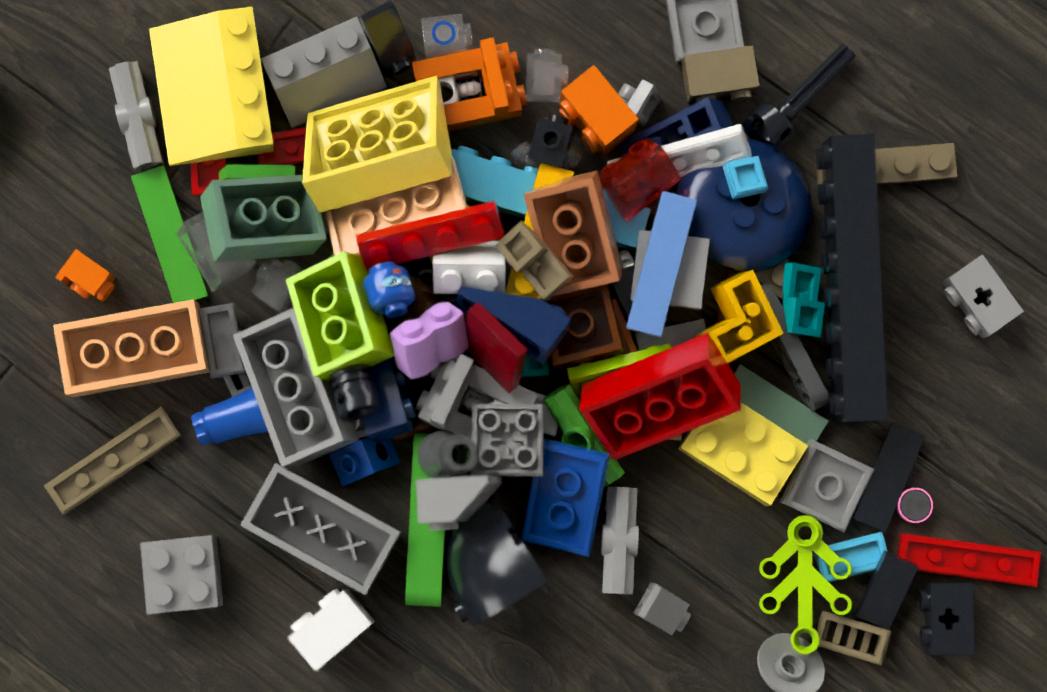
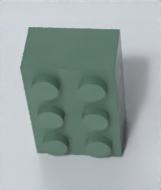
[200,175,327,263]

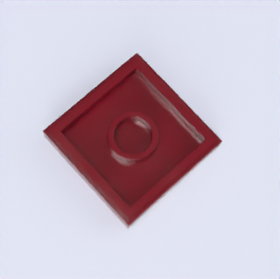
[465,302,528,393]

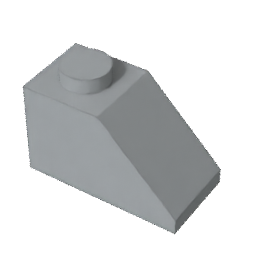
[633,582,691,635]

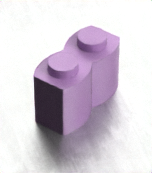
[390,302,469,379]

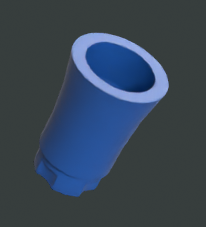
[192,388,268,446]

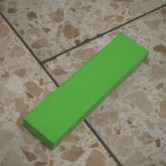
[131,165,209,303]

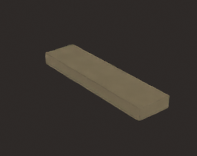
[44,407,182,515]

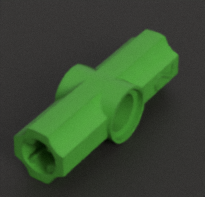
[543,384,625,487]

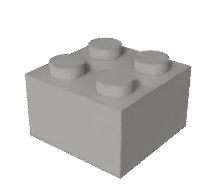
[140,535,223,614]

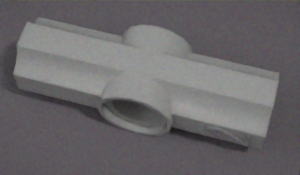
[109,61,164,170]
[601,487,639,594]

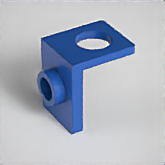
[329,437,400,487]

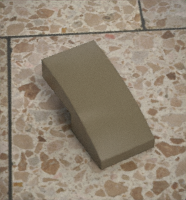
[495,221,574,300]

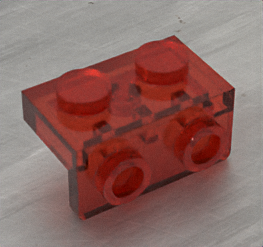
[599,138,682,221]

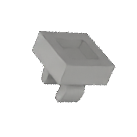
[618,79,662,126]

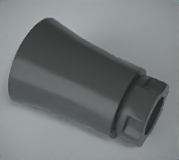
[418,431,478,478]

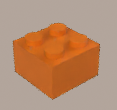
[558,65,639,157]

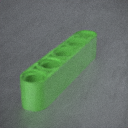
[405,432,445,607]

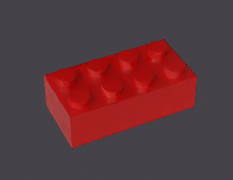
[580,333,741,460]

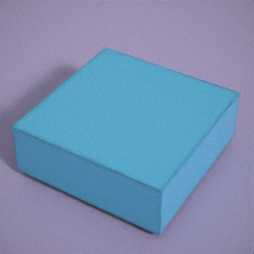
[723,156,768,199]

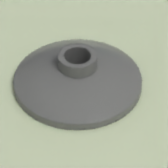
[757,633,825,692]

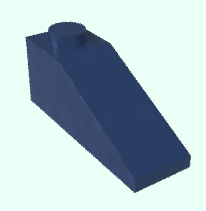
[620,97,733,156]
[456,286,571,365]

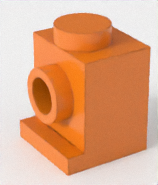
[55,249,116,302]

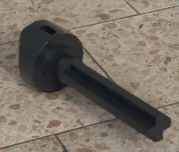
[743,44,856,152]

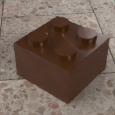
[540,284,625,372]

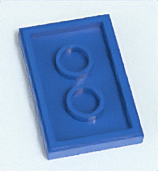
[521,438,610,557]

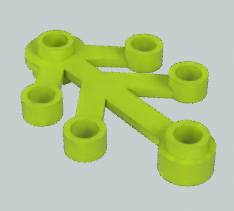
[759,515,852,654]

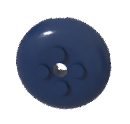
[675,138,812,272]

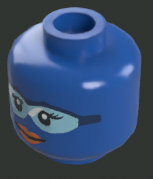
[363,262,415,318]

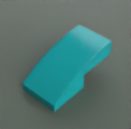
[783,263,825,337]

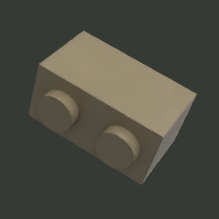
[681,45,759,103]

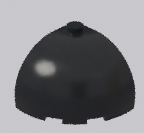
[445,494,547,626]

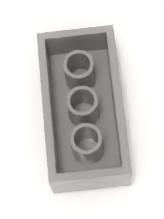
[233,308,359,467]

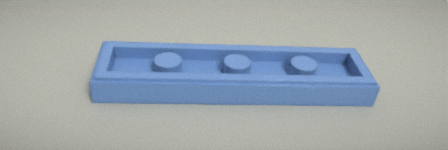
[626,191,697,338]

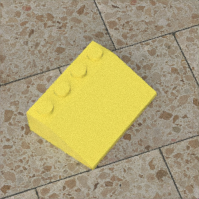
[149,7,274,166]
[302,75,452,213]

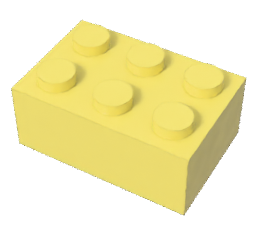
[678,403,808,506]

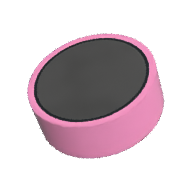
[896,488,933,523]

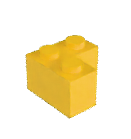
[696,270,784,363]

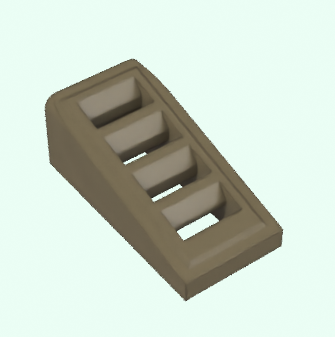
[816,611,892,665]

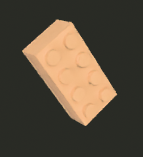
[53,299,209,398]

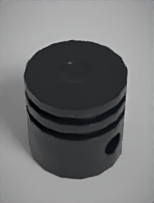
[329,364,381,421]

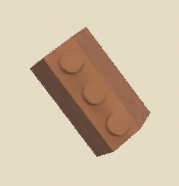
[524,170,624,296]

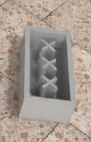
[240,463,402,595]

